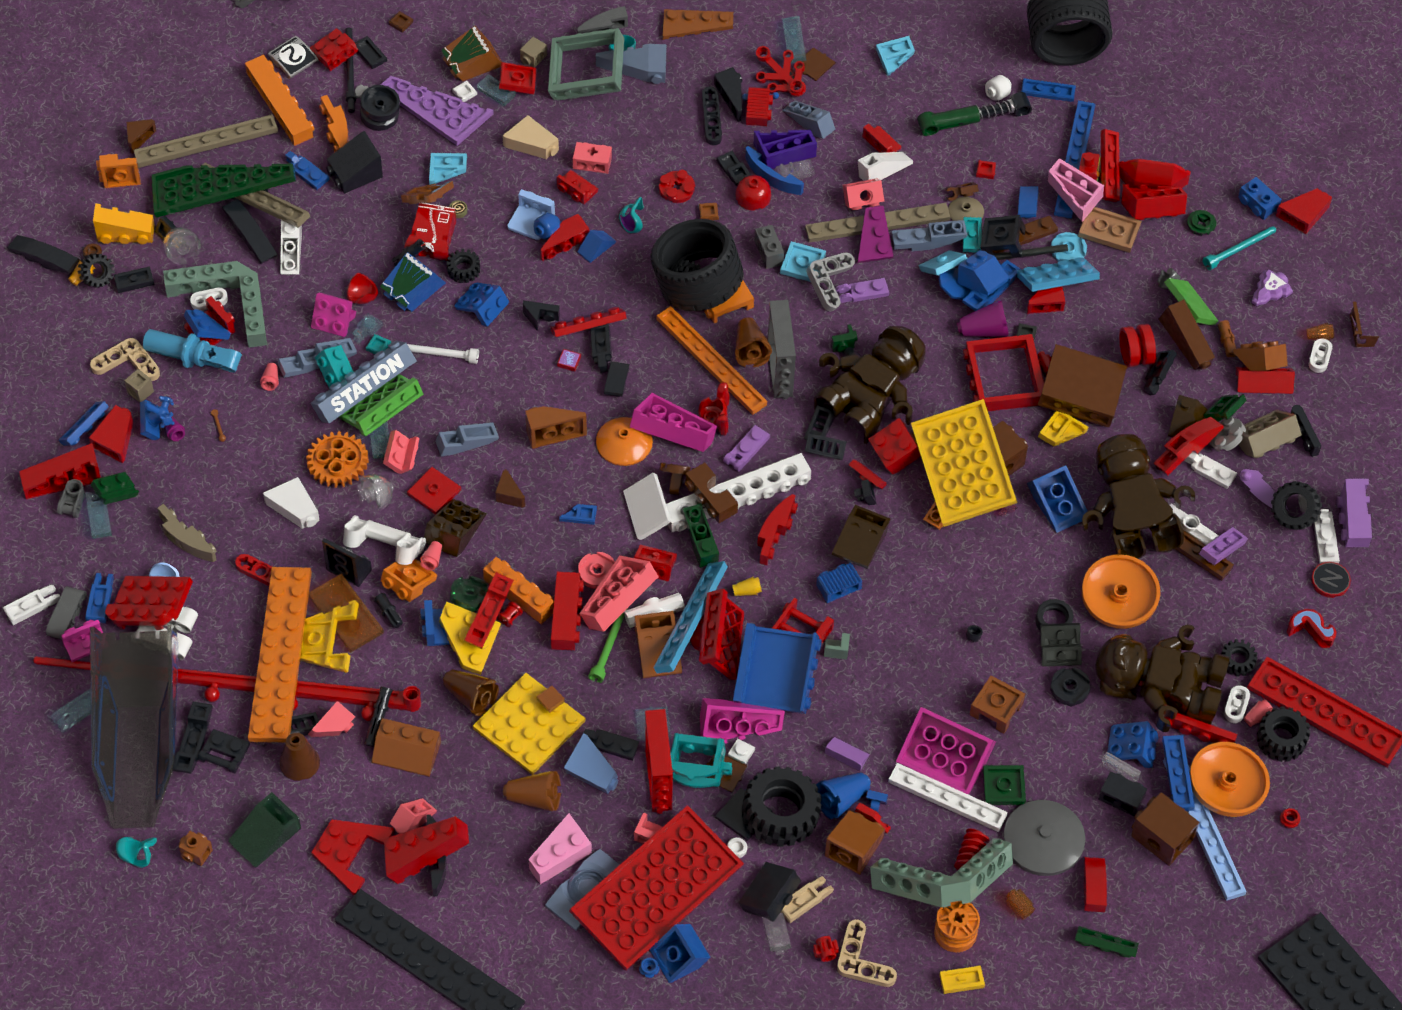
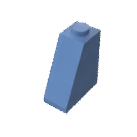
[564,733,618,794]

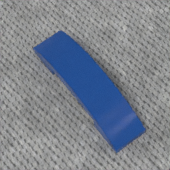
[745,146,804,195]
[962,260,1021,311]

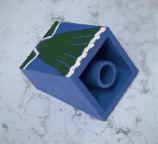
[380,252,446,312]

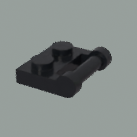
[198,729,250,773]

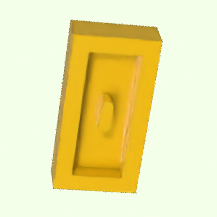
[939,966,985,994]

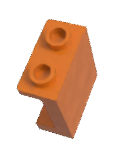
[704,280,754,323]

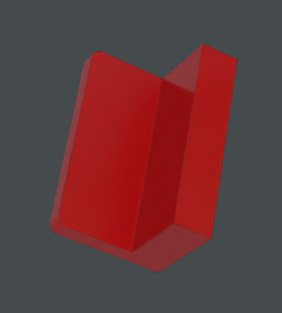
[862,123,901,153]

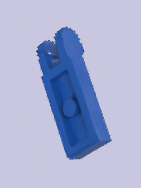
[85,573,114,623]

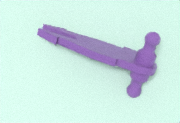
[1240,469,1289,511]

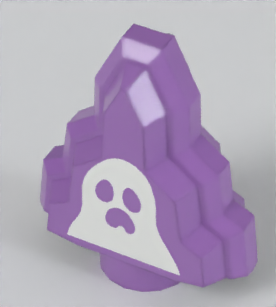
[1252,270,1293,306]

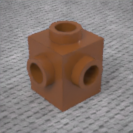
[179,831,213,866]

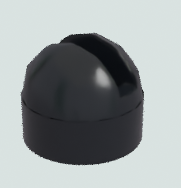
[966,625,983,643]

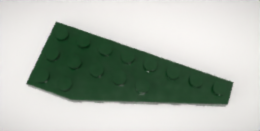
[152,164,296,218]

